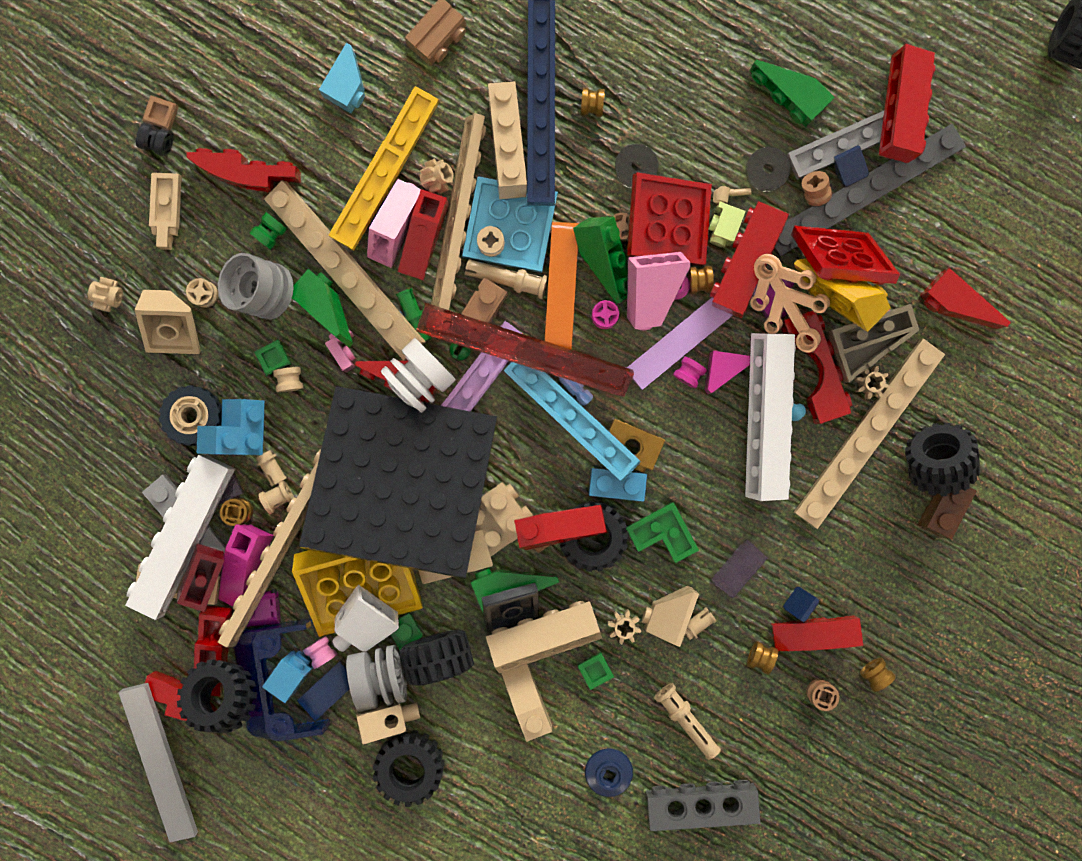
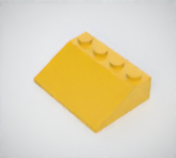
[292,550,423,637]

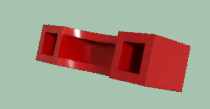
[781,310,852,424]

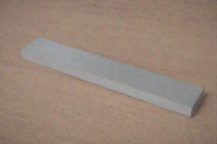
[119,683,198,842]

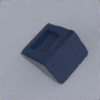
[834,145,869,187]
[783,586,819,622]

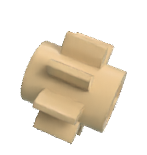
[420,159,453,194]
[88,277,123,312]
[854,366,890,400]
[607,609,642,645]

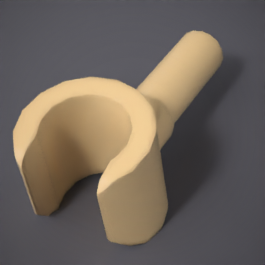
[713,186,751,204]

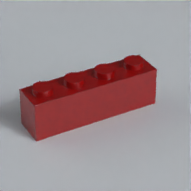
[879,44,935,163]
[710,201,789,319]

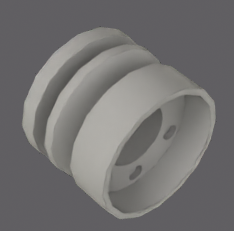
[218,253,294,320]
[346,645,407,712]

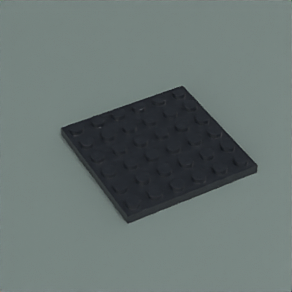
[299,386,497,579]

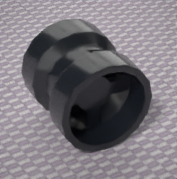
[136,122,174,157]

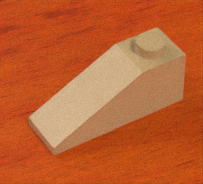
[502,664,552,742]

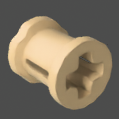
[258,480,294,514]

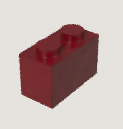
[177,543,224,612]

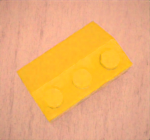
[794,258,891,332]

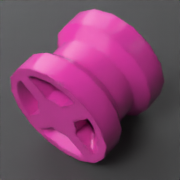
[591,300,619,329]
[673,356,707,389]

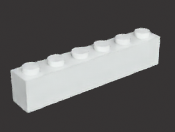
[745,333,796,501]
[125,455,235,620]

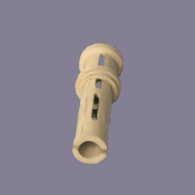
[465,258,548,299]
[654,683,721,760]

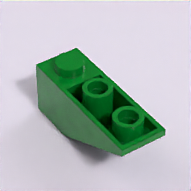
[749,60,835,128]
[573,216,628,303]

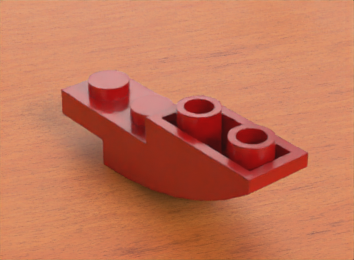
[186,148,301,192]

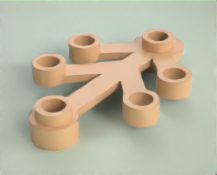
[750,254,830,353]

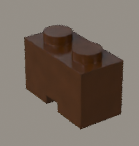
[917,487,977,540]

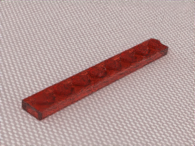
[416,303,634,397]

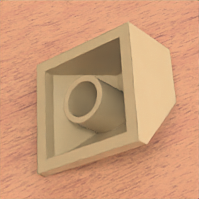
[135,290,201,354]
[641,586,699,647]

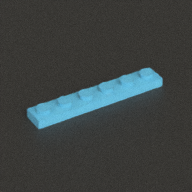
[504,351,641,482]

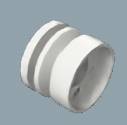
[381,338,456,413]

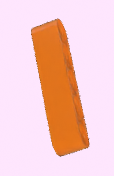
[544,222,579,355]

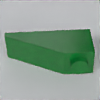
[292,269,353,348]
[471,568,559,612]

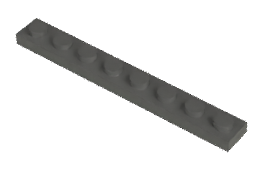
[774,123,966,258]

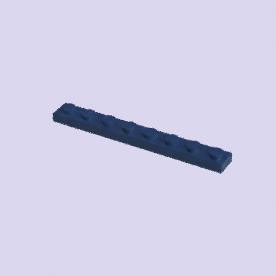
[527,0,555,206]

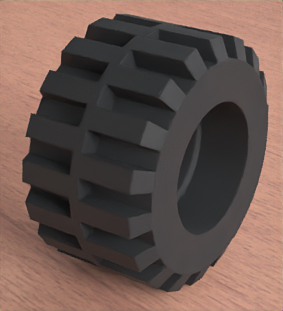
[1048,0,1082,69]
[905,423,980,496]
[560,501,628,572]
[399,630,474,686]
[177,660,257,734]
[373,730,444,807]

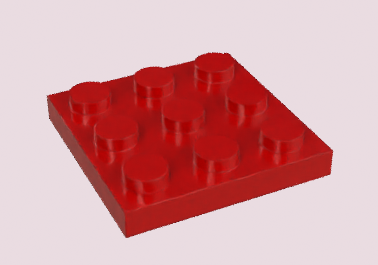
[627,172,712,266]
[791,226,900,285]

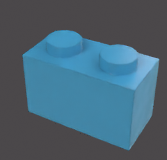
[588,468,647,501]
[262,650,313,703]

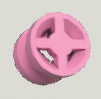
[303,636,337,669]

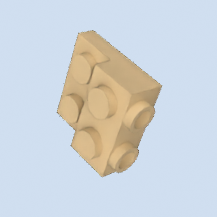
[475,482,533,557]

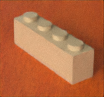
[488,81,527,199]
[486,601,602,674]

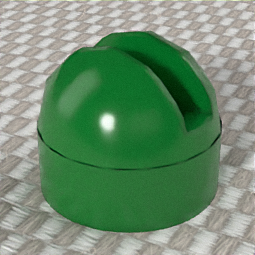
[449,339,471,361]

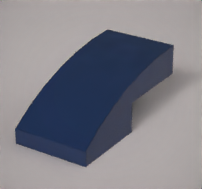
[297,661,350,721]

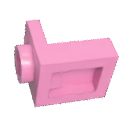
[325,330,355,373]

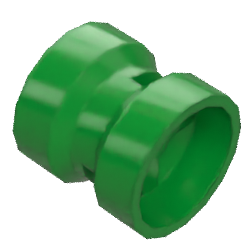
[249,212,287,250]

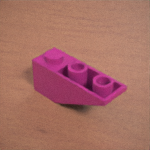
[218,524,273,606]

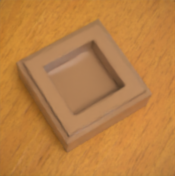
[142,95,179,130]

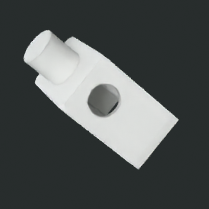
[333,585,399,652]

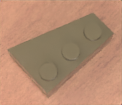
[824,304,919,383]

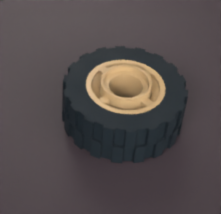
[159,385,222,446]

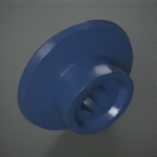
[585,748,633,797]

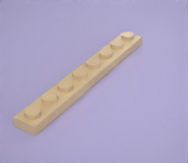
[427,113,486,331]
[264,180,426,361]
[793,339,945,529]
[218,449,321,648]

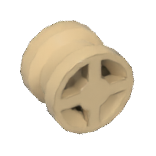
[477,226,505,257]
[186,278,219,308]
[273,367,304,393]

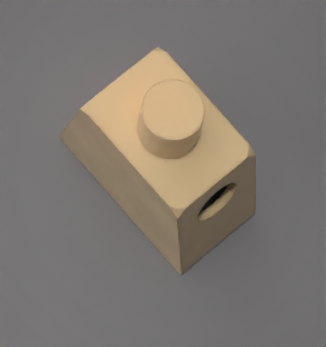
[356,699,420,744]

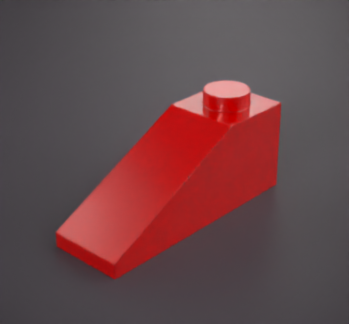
[919,268,1011,329]
[514,505,607,550]

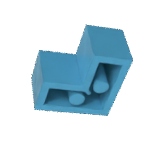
[197,399,264,455]

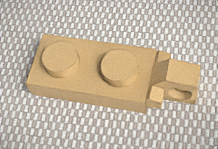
[149,173,182,250]

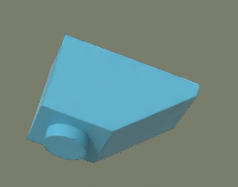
[319,43,365,113]

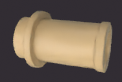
[256,450,287,487]
[685,607,716,640]

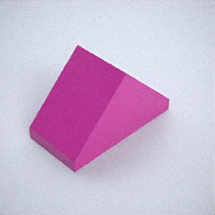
[705,351,750,394]

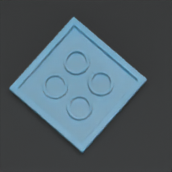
[462,176,558,273]

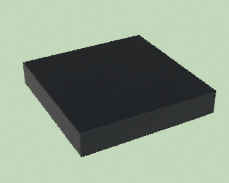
[482,583,539,632]

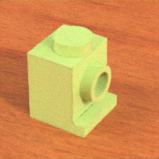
[709,202,746,248]

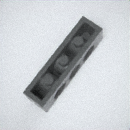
[646,780,760,831]

